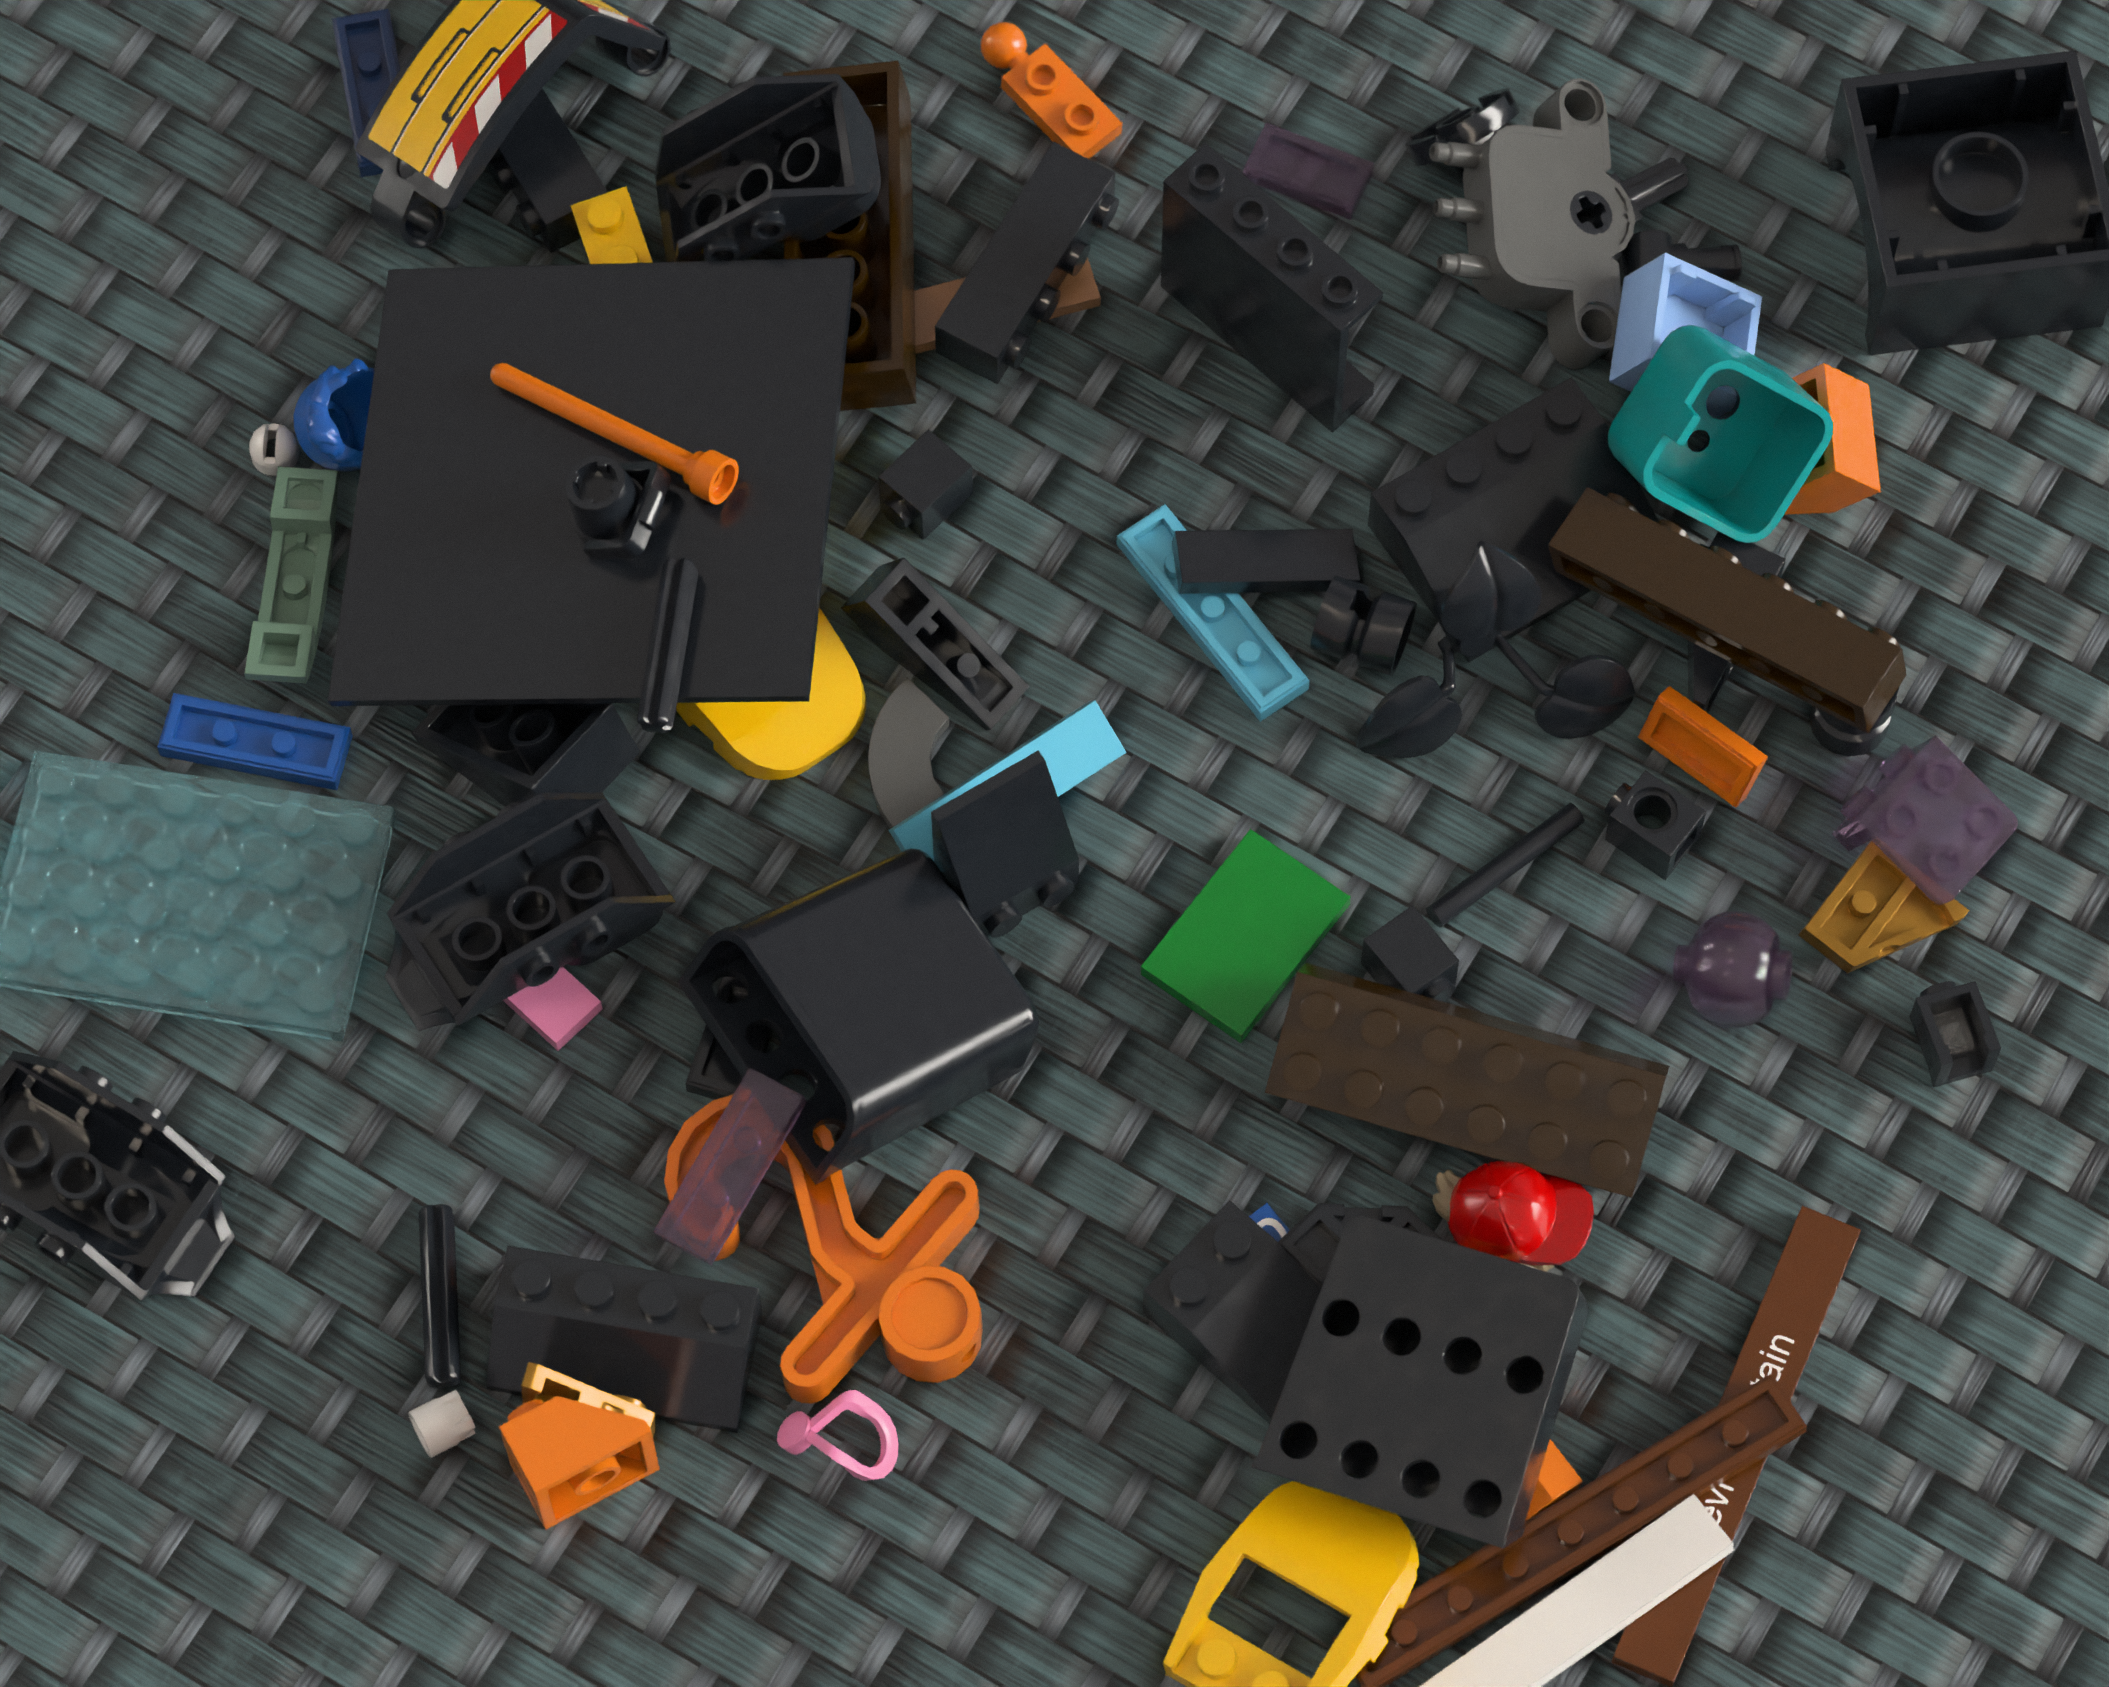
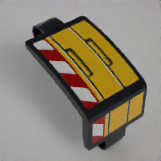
[356,0,671,248]

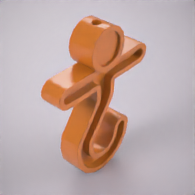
[664,1091,983,1404]

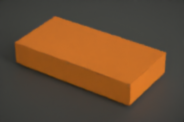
[1638,686,1768,808]

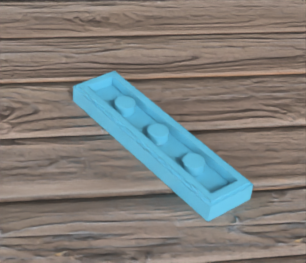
[1117,504,1310,722]
[889,700,1127,861]

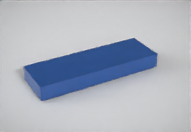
[157,693,353,790]

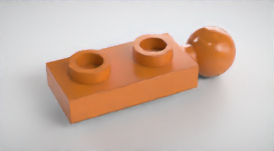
[981,22,1123,159]

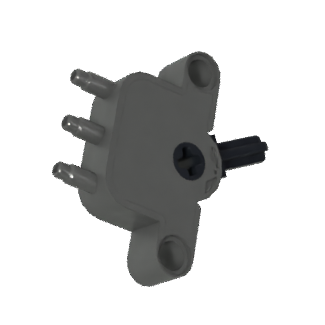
[1429,78,1689,370]

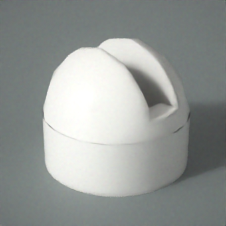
[249,423,299,476]

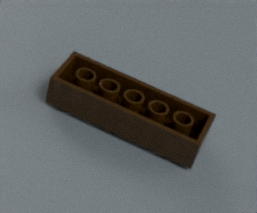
[782,60,916,411]
[1265,963,1670,1198]

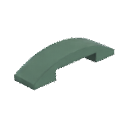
[244,467,339,684]

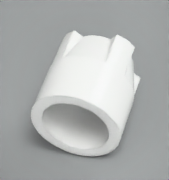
[408,1390,476,1458]

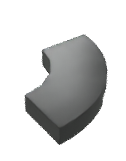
[868,677,949,830]

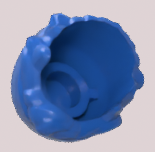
[293,359,374,472]

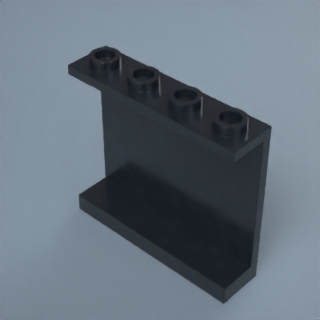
[1161,143,1383,433]

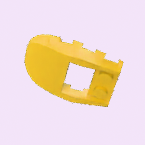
[676,607,867,780]
[1163,1481,1419,1687]

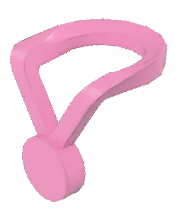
[777,1390,899,1481]

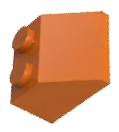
[1784,363,1881,515]
[499,1396,660,1530]

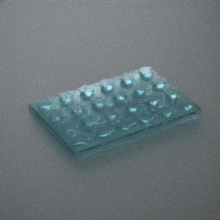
[0,750,396,1042]

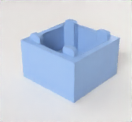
[1609,253,1762,417]

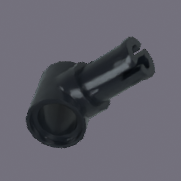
[1621,230,1742,282]

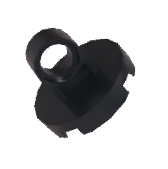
[1406,88,1520,182]

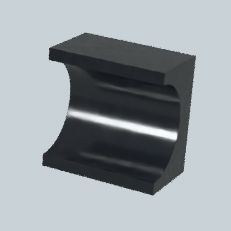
[1825,50,2109,356]

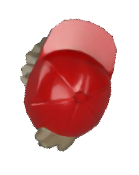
[1432,1161,1594,1272]

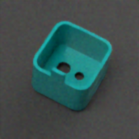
[1608,325,1833,543]

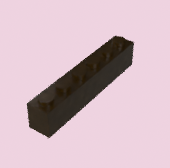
[1548,487,1907,734]

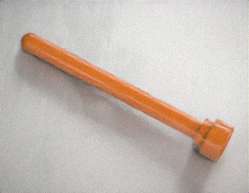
[490,363,739,505]

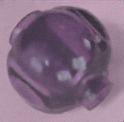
[1673,911,1792,1028]

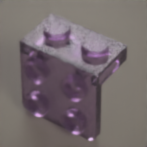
[1832,735,2018,905]

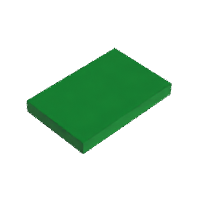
[1141,829,1351,1043]

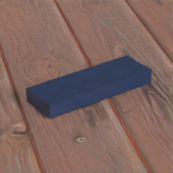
[332,8,400,177]

